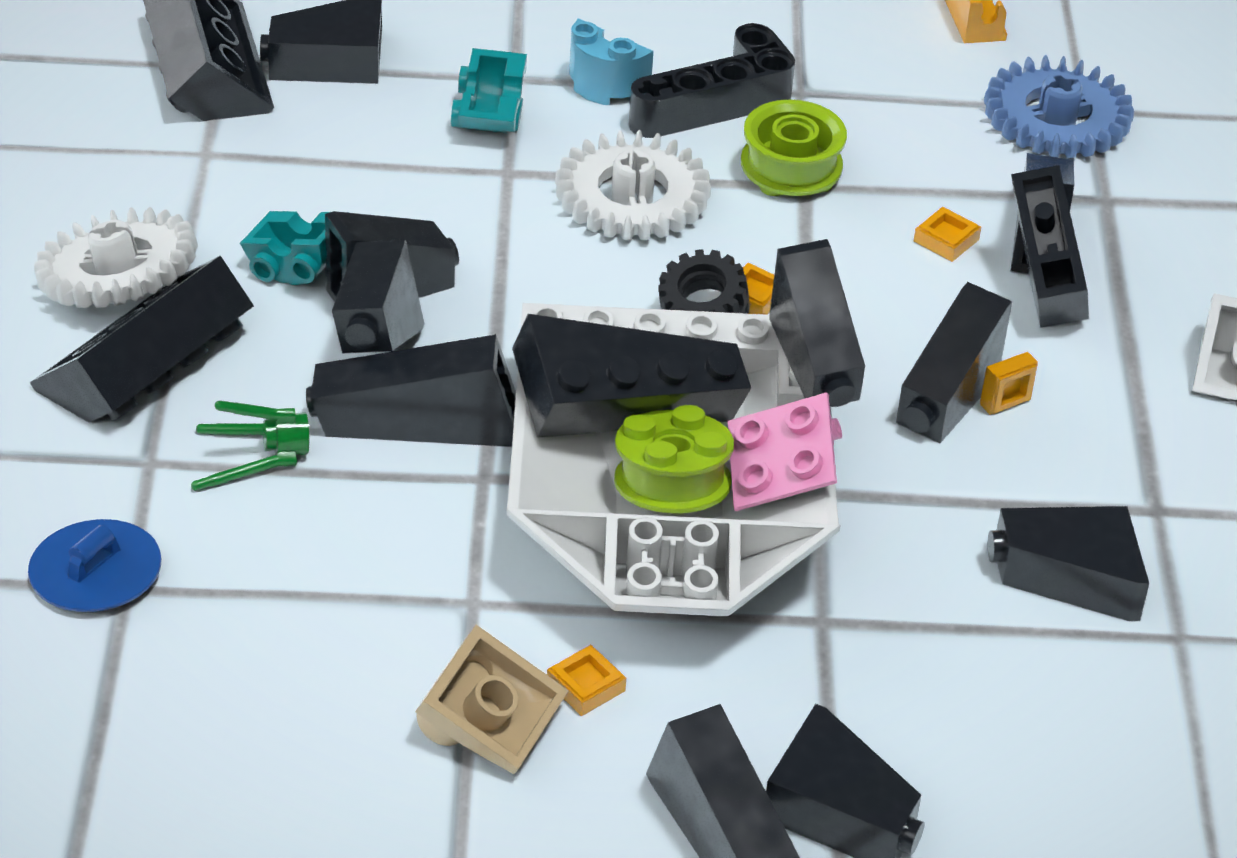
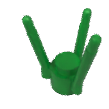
[191,400,310,491]

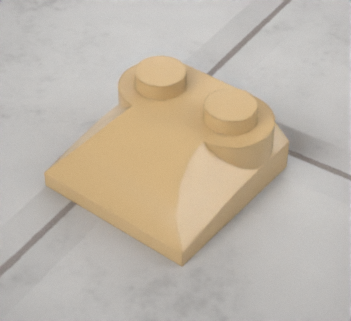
[415,624,569,774]

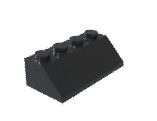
[143,0,274,121]
[29,255,254,423]

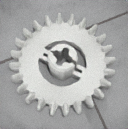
[555,130,711,240]
[34,206,198,308]

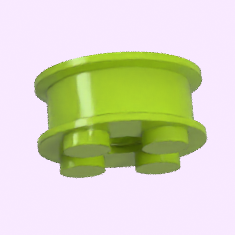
[741,100,847,196]
[614,405,734,514]

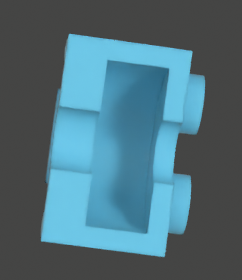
[569,18,654,105]

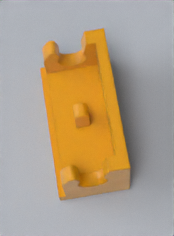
[945,0,1007,44]

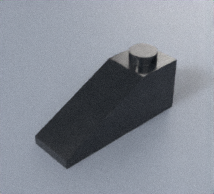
[1011,165,1089,328]

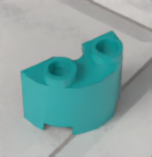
[451,48,527,133]
[239,211,329,285]

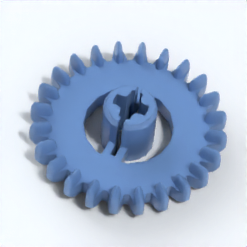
[984,55,1134,158]

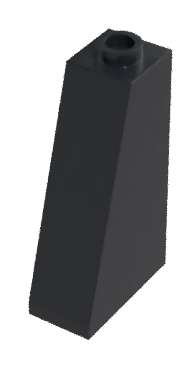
[306,334,516,447]
[646,704,800,858]

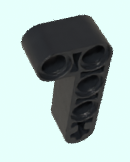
[628,23,795,138]

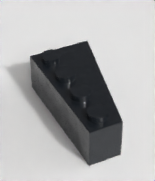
[512,314,751,438]

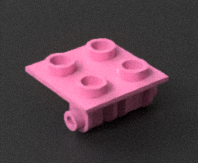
[728,392,842,511]

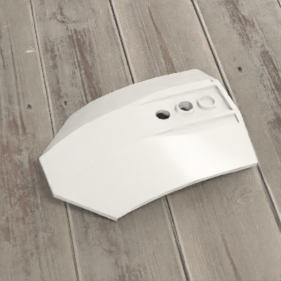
[506,302,841,616]

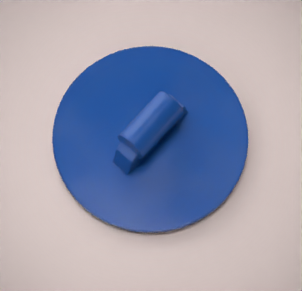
[28,519,162,612]

